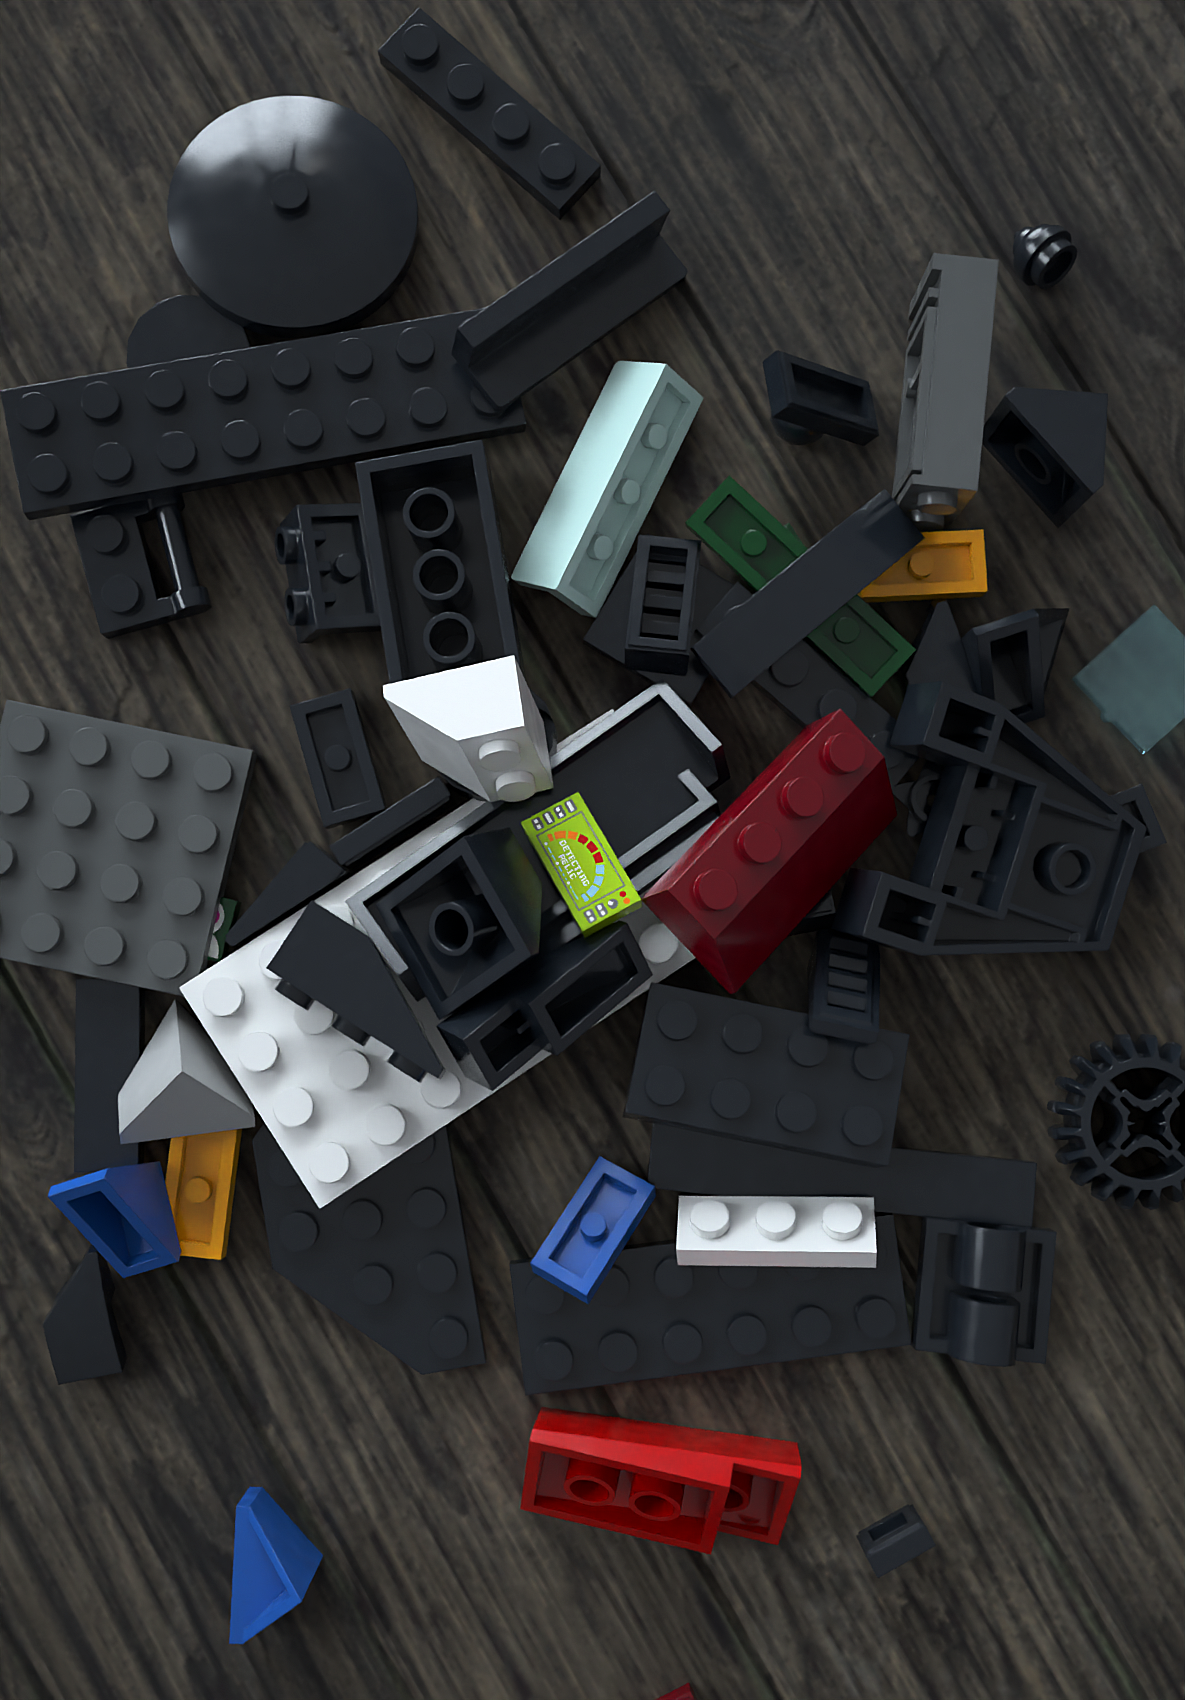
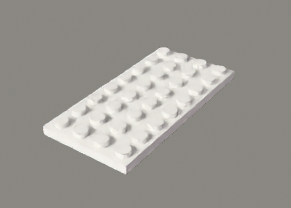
[179,709,696,1209]

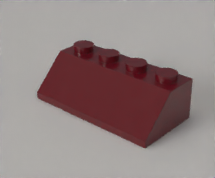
[641,709,897,994]

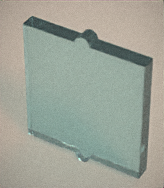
[1072,604,1185,754]

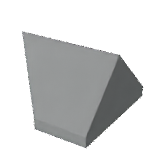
[118,998,255,1144]

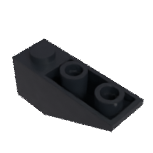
[266,900,446,1083]

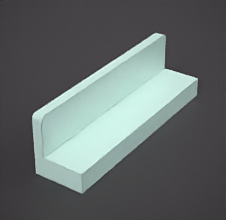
[511,361,704,618]

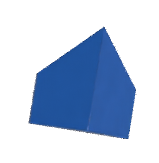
[47,1161,181,1278]
[229,1486,323,1644]

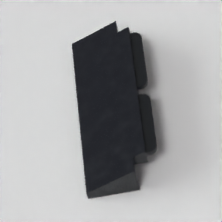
[345,679,731,1002]

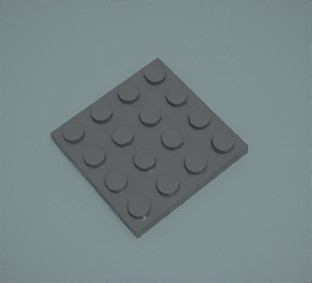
[0,700,257,996]

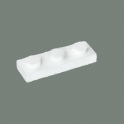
[676,1196,877,1268]

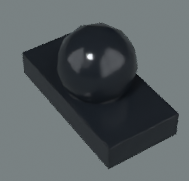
[762,350,879,446]

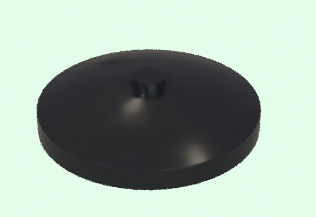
[167,96,419,338]

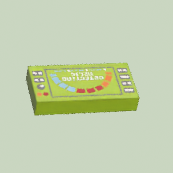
[521,792,643,938]

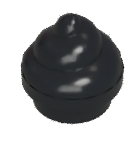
[1013,224,1077,289]

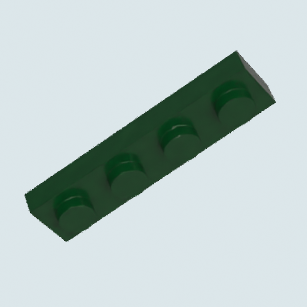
[685,475,916,697]

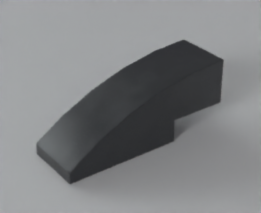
[436,920,653,1091]

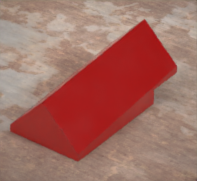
[520,1407,802,1555]

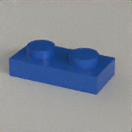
[530,1156,656,1305]

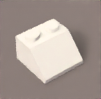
[383,655,554,802]

